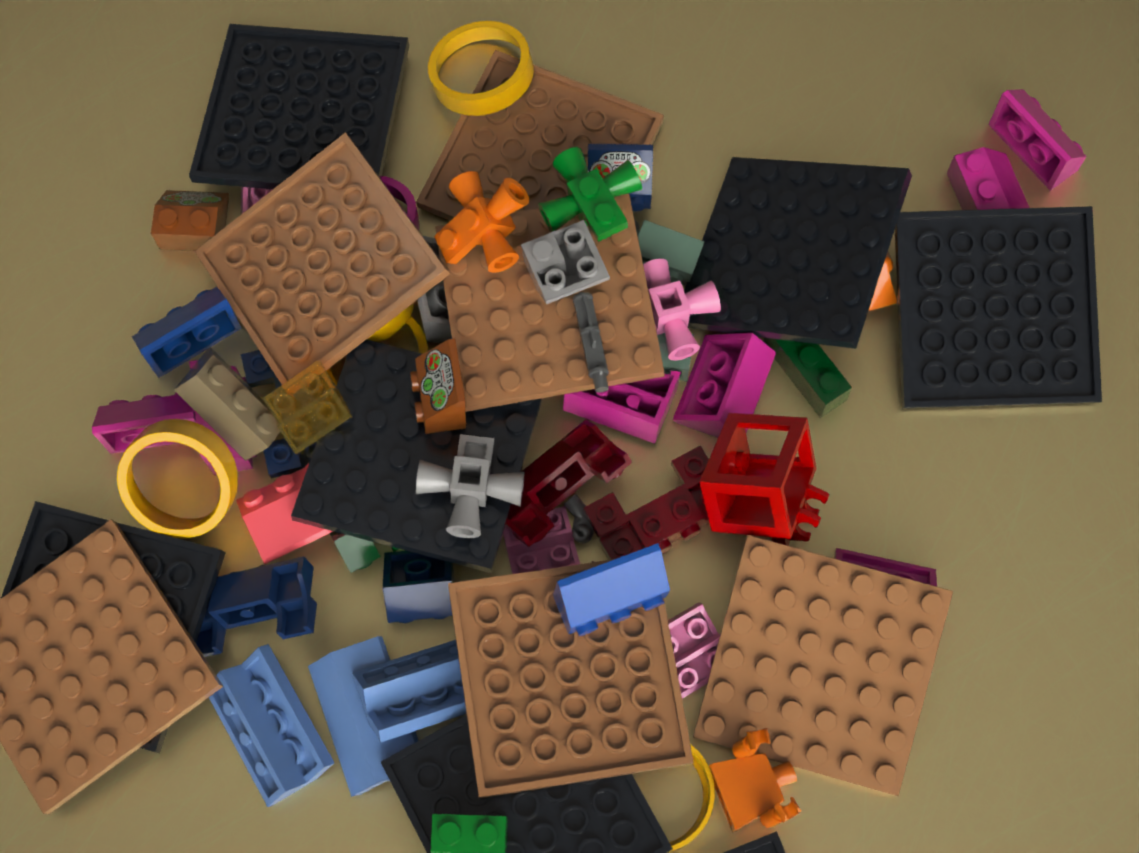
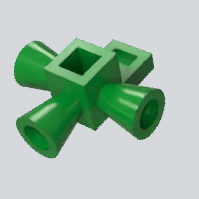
[538,147,642,242]

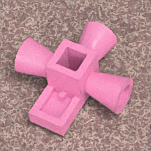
[643,259,721,361]

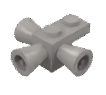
[416,434,524,538]

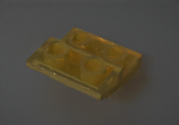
[262,360,352,454]

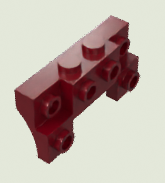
[506,419,632,547]
[583,445,709,560]

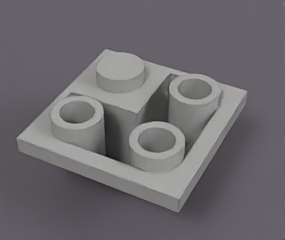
[521,220,610,304]

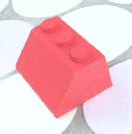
[236,463,333,564]

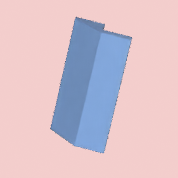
[308,636,419,797]
[352,640,466,742]
[209,644,334,807]

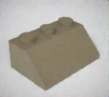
[174,347,284,461]

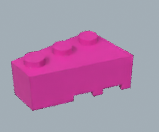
[563,371,681,444]

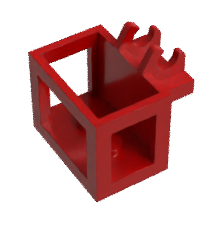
[699,413,829,546]

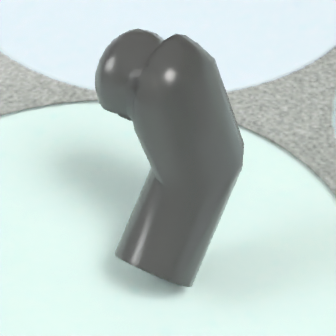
[564,494,594,543]

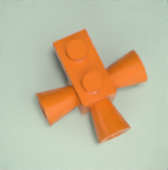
[434,171,529,273]

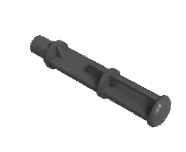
[573,292,609,393]

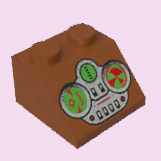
[151,190,229,251]
[410,338,466,434]

